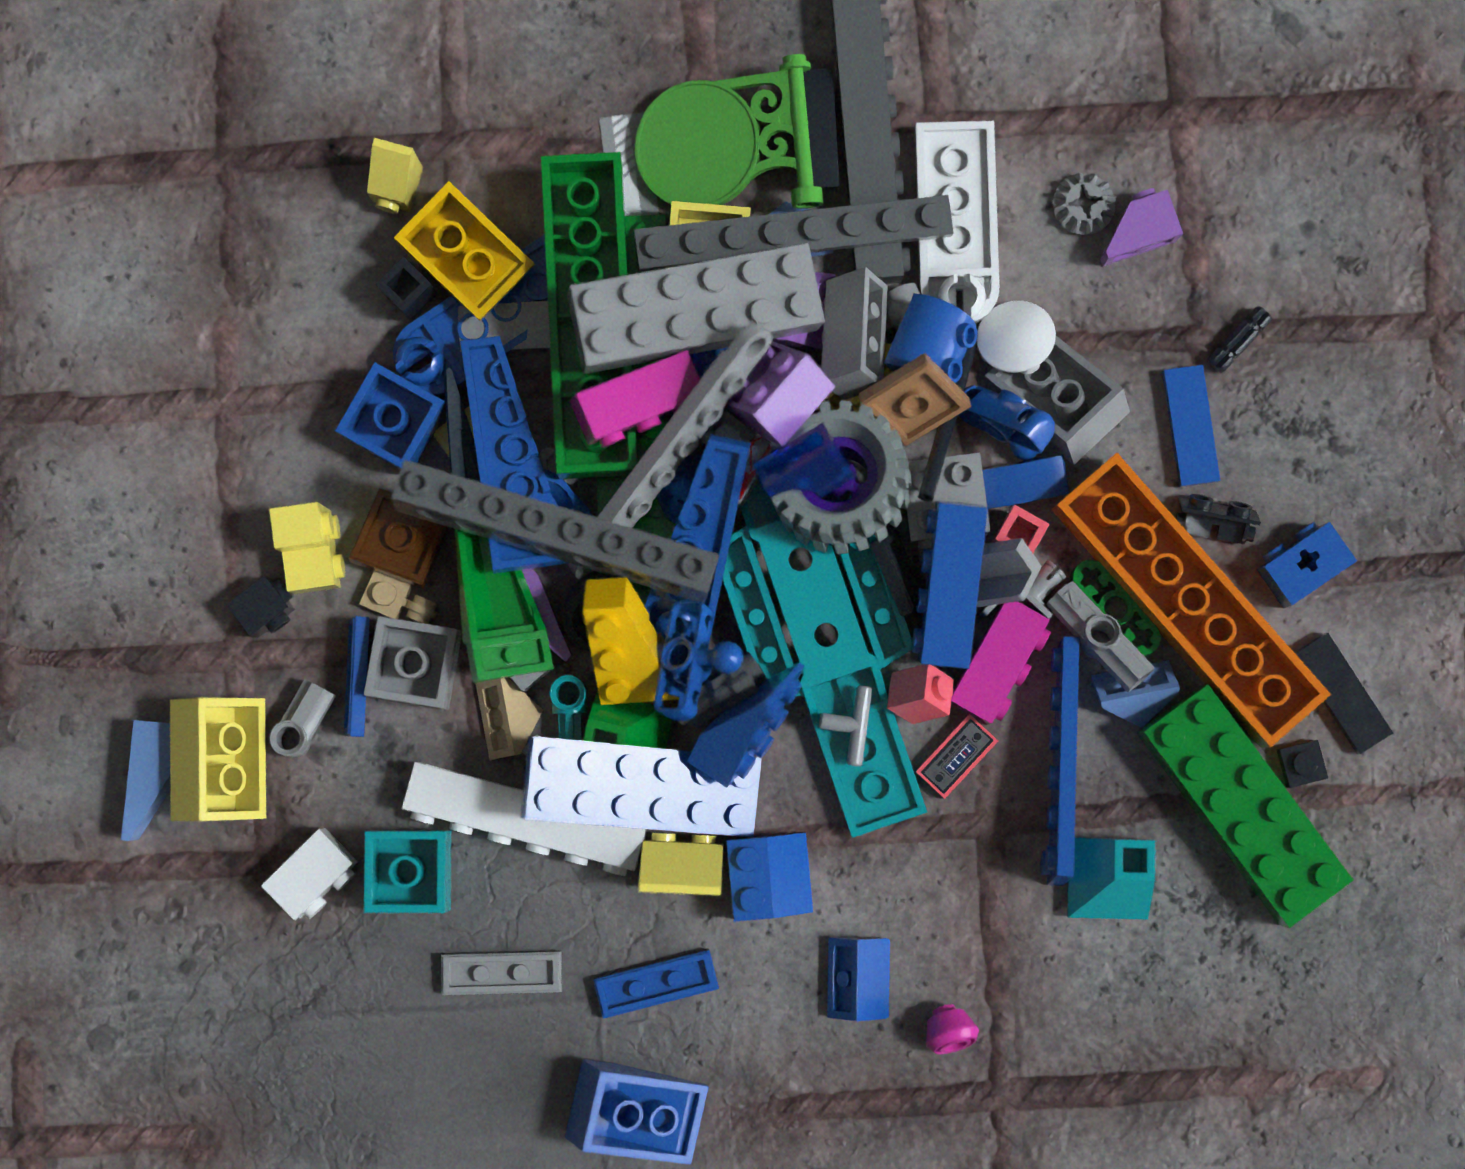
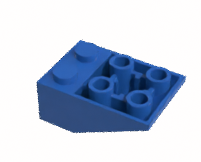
[687,662,805,788]

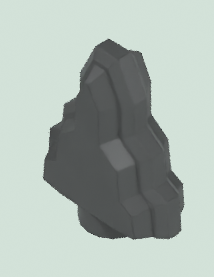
[678,652,767,728]

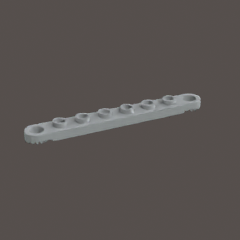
[567,321,772,579]

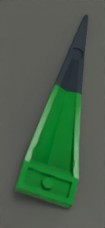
[443,367,554,683]

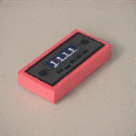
[915,714,998,799]

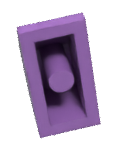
[1100,188,1183,266]

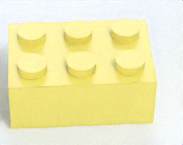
[170,698,266,821]

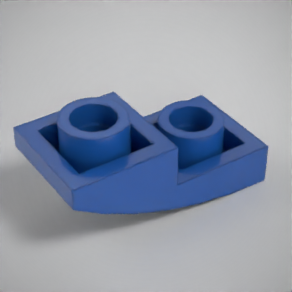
[982,454,1070,509]

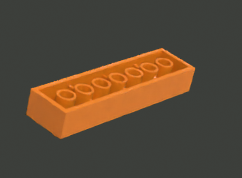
[1051,453,1331,748]

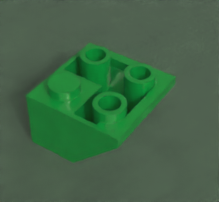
[583,689,672,749]

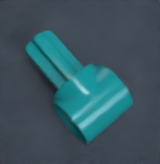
[550,675,588,741]

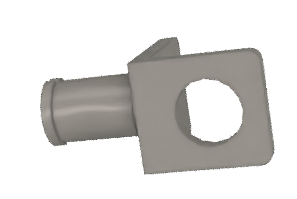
[979,560,1066,619]

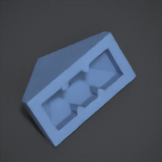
[1091,660,1180,728]

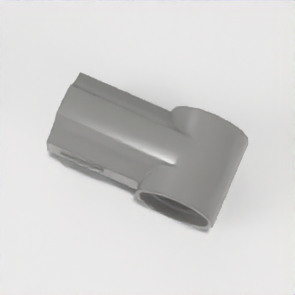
[270,679,336,758]

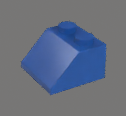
[727,832,813,922]

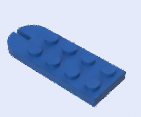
[393,234,548,397]

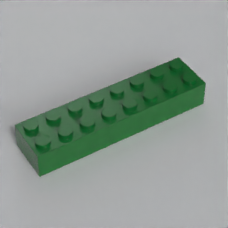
[541,152,638,479]

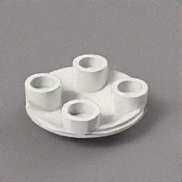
[977,301,1056,374]

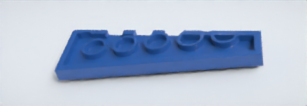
[645,435,751,648]

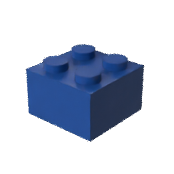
[335,362,446,469]

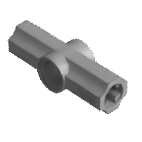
[1046,581,1155,692]

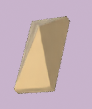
[476,677,543,760]

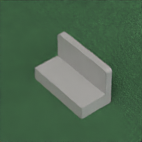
[977,538,1042,607]

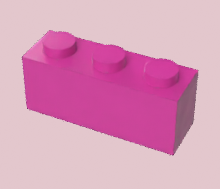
[570,351,700,448]
[951,602,1051,725]

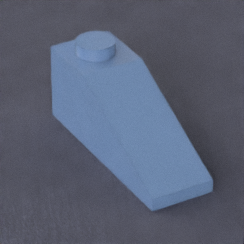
[121,720,170,841]

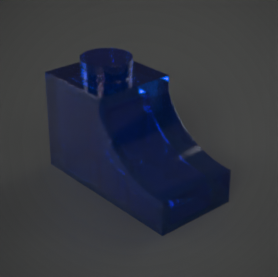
[753,422,856,498]

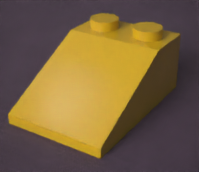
[394,181,535,321]

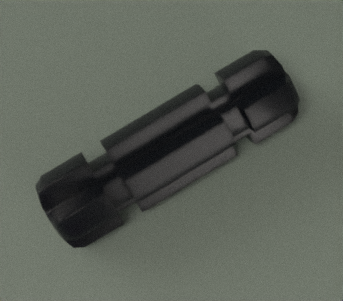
[1207,306,1272,373]

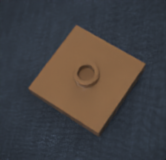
[859,353,971,447]

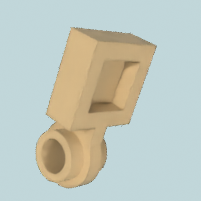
[359,571,438,624]

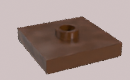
[349,488,450,589]

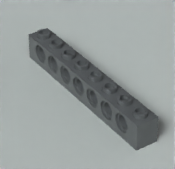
[392,460,719,604]

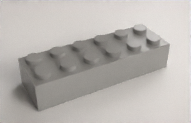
[567,243,825,374]

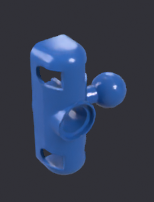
[958,385,1055,460]
[654,600,743,721]

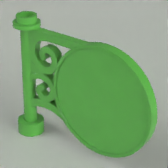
[635,54,823,209]

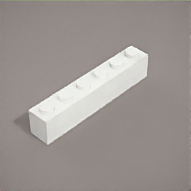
[402,762,647,876]

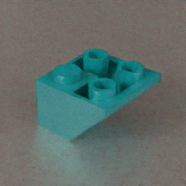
[1067,837,1156,920]

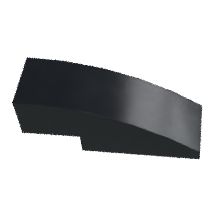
[803,68,839,187]

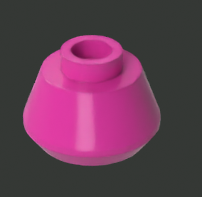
[926,1004,979,1054]

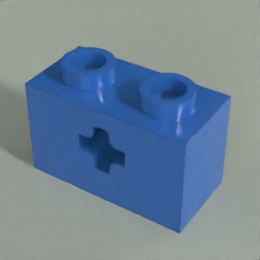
[1256,522,1357,608]

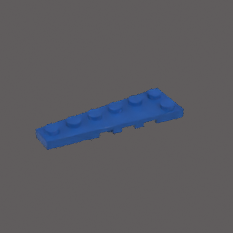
[460,336,567,574]
[1040,636,1080,886]

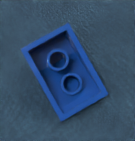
[565,1059,709,1165]

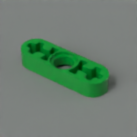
[1071,560,1161,656]

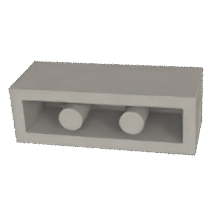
[821,267,888,400]

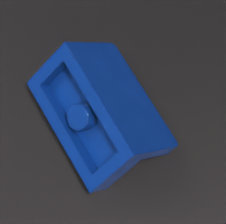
[827,937,890,1021]

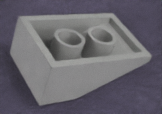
[985,336,1130,465]

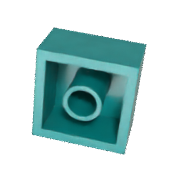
[364,830,452,913]

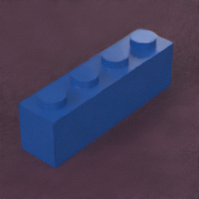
[912,500,988,669]

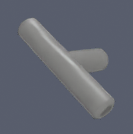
[819,686,872,767]

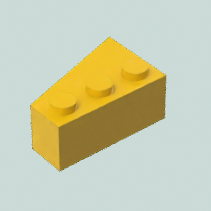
[583,577,679,705]

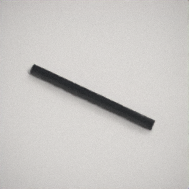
[918,329,978,502]

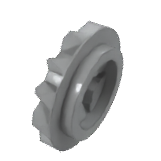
[1053,172,1116,235]

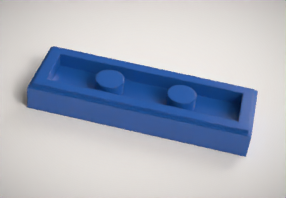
[1162,365,1220,487]
[344,616,370,737]
[593,949,719,1019]

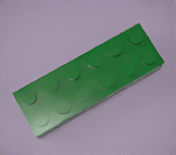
[1136,684,1354,928]

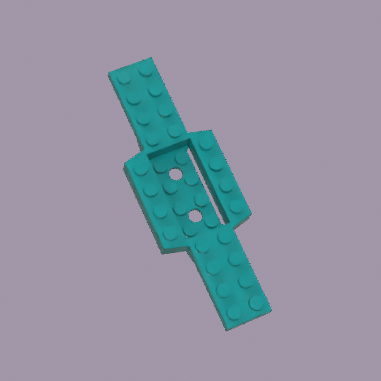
[711,407,927,838]

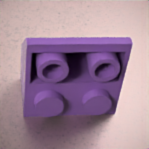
[724,341,836,447]

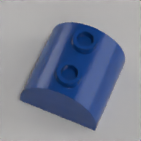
[884,293,977,383]

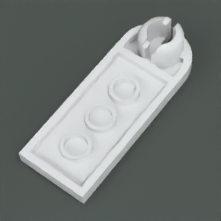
[915,121,999,323]

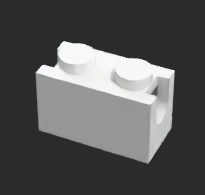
[261,828,358,920]

